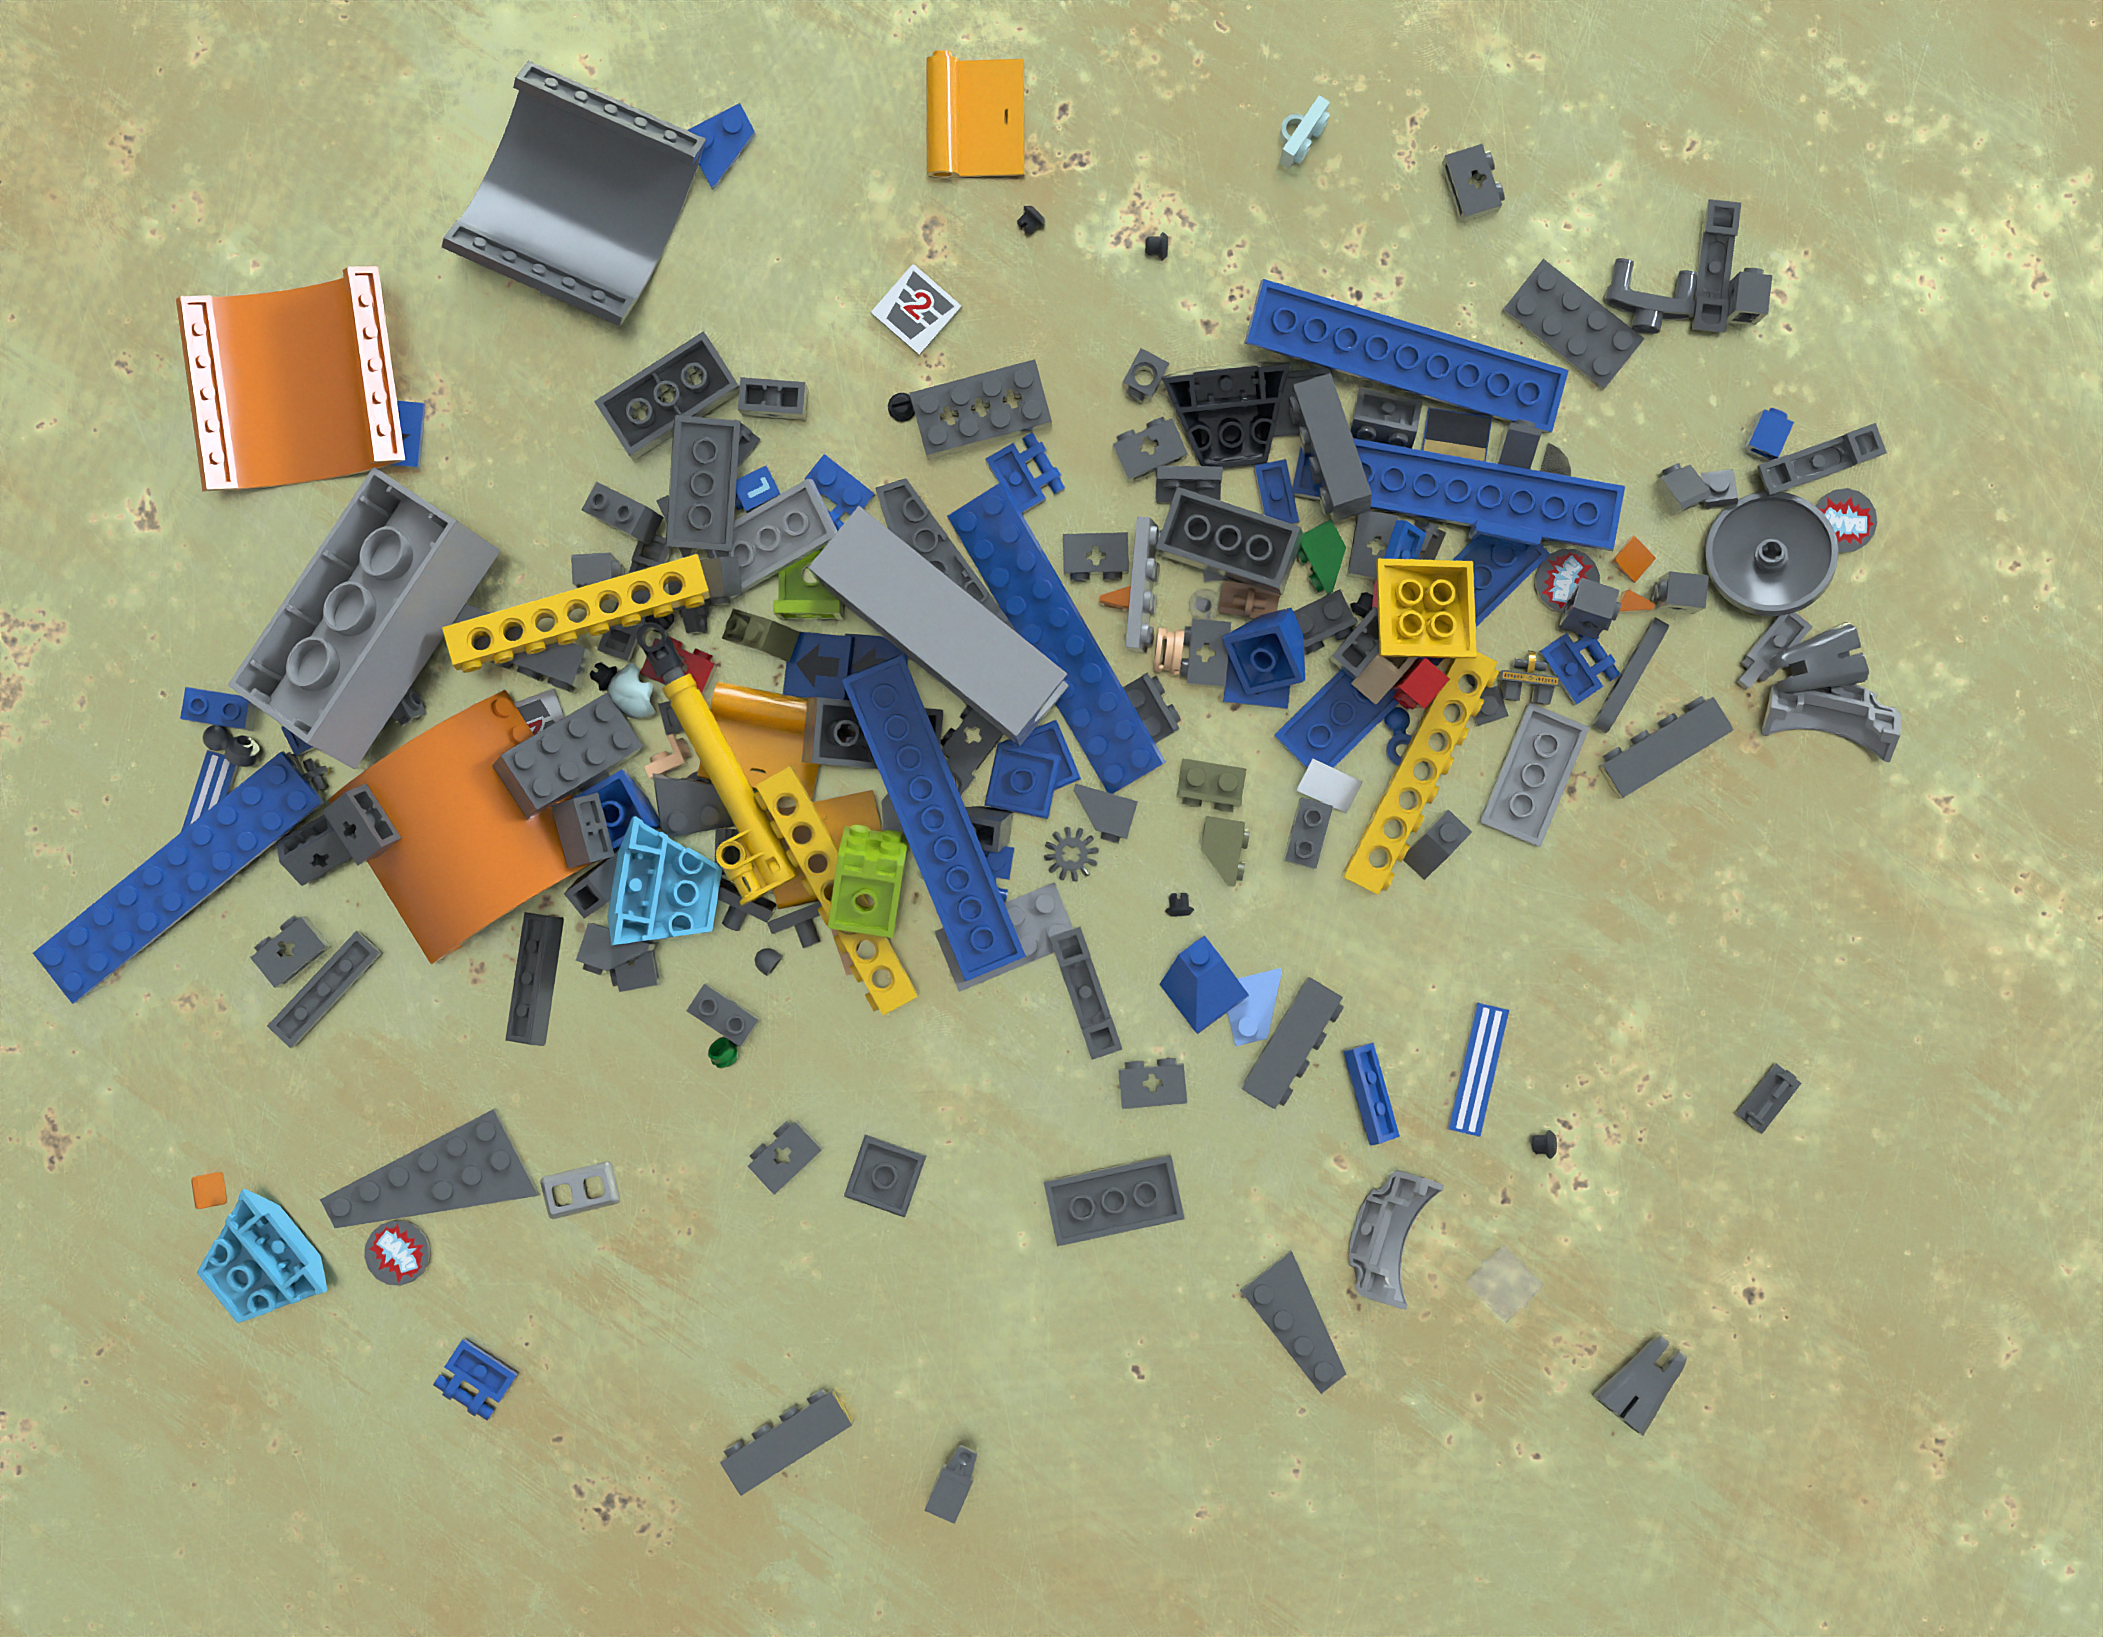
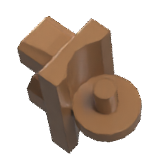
[1217,579,1280,618]

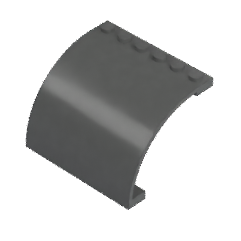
[441,60,706,327]

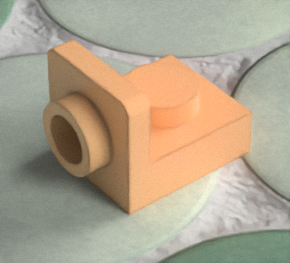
[644,733,690,780]

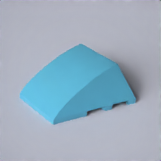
[607,816,722,946]
[197,1189,327,1323]

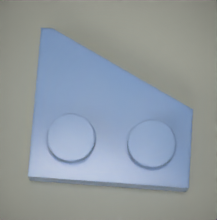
[1227,968,1282,1046]

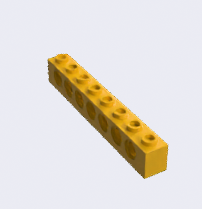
[442,554,710,673]
[1341,652,1499,895]
[754,765,918,1015]

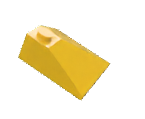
[1376,558,1477,659]

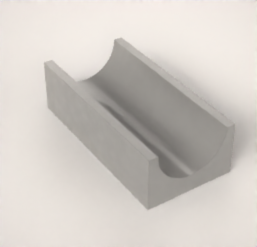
[228,467,501,769]
[808,506,1069,747]

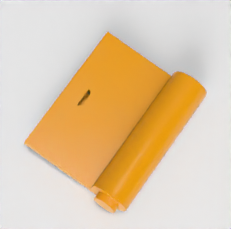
[926,50,1025,178]
[697,681,820,801]
[765,790,882,909]

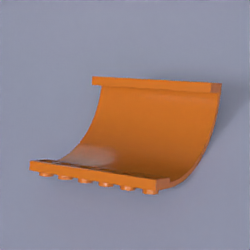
[176,266,405,492]
[328,689,597,965]

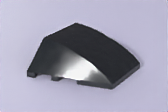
[1161,361,1291,468]

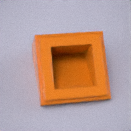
[1610,536,1656,583]
[1098,586,1131,611]
[1618,590,1655,614]
[191,1172,227,1209]

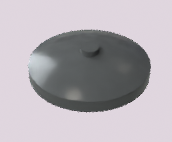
[1705,491,1838,616]

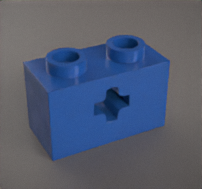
[180,687,257,731]

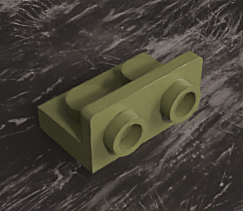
[1176,758,1247,812]

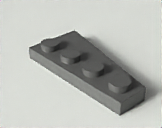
[1240,1250,1346,1394]

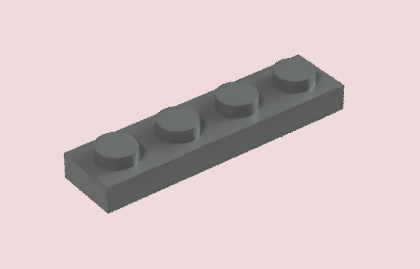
[267,931,382,1048]

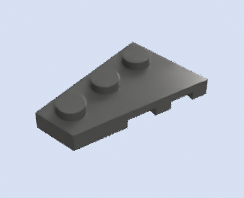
[652,773,755,837]

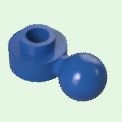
[1384,707,1412,766]

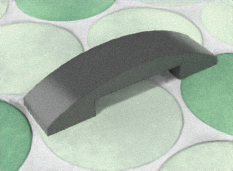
[1692,199,1741,333]
[1757,423,1887,496]
[597,534,672,662]
[1050,926,1122,1060]

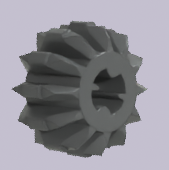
[1044,827,1099,882]

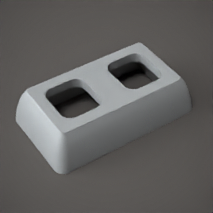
[540,1161,620,1219]

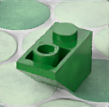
[1296,519,1346,596]

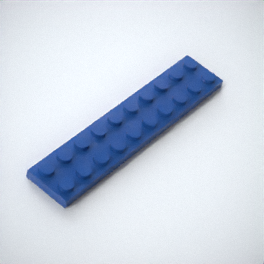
[1244,279,1569,433]
[1292,438,1625,552]
[947,482,1166,794]
[1274,540,1550,769]
[841,654,1026,981]
[33,751,324,1004]

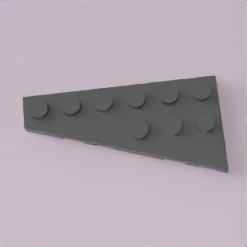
[875,478,1017,633]
[320,1109,540,1228]

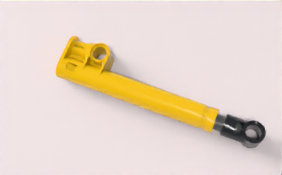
[637,622,799,906]

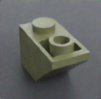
[722,608,800,662]
[1200,816,1250,887]

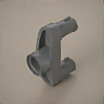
[1605,258,1698,334]

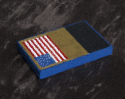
[1421,407,1492,461]

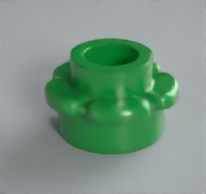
[708,1037,738,1068]

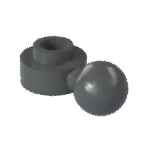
[202,725,259,767]

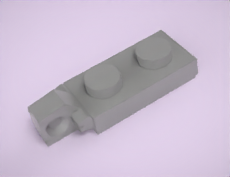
[1736,612,1813,690]

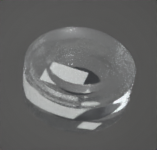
[1188,589,1220,620]

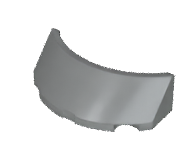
[1761,684,1901,763]
[1349,1170,1444,1310]

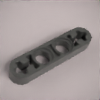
[1592,617,1669,734]

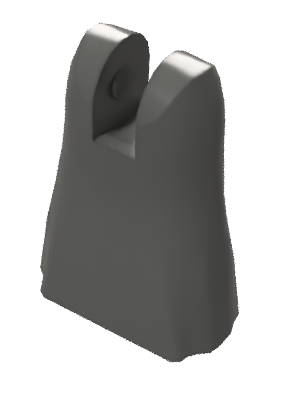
[1770,622,1869,692]
[1593,1335,1687,1436]

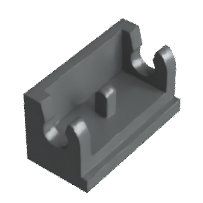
[551,793,615,868]

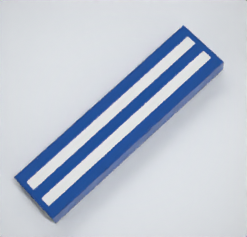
[181,750,238,832]
[1448,1003,1509,1137]

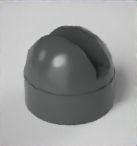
[754,948,783,976]

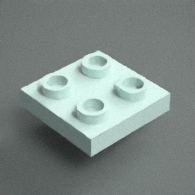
[1279,95,1330,170]

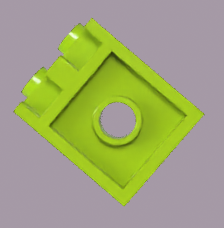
[773,545,844,620]
[828,825,908,938]

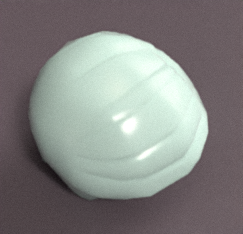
[608,663,656,719]

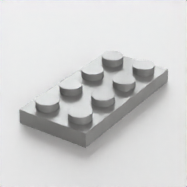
[705,479,838,599]
[1126,516,1162,654]
[1479,702,1590,847]
[934,883,1073,992]

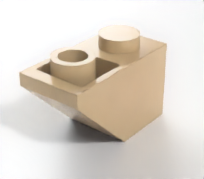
[1351,653,1418,705]

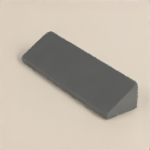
[505,912,564,1046]

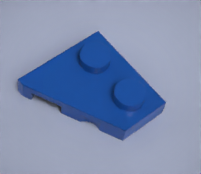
[687,103,756,189]

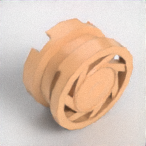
[1153,627,1184,675]

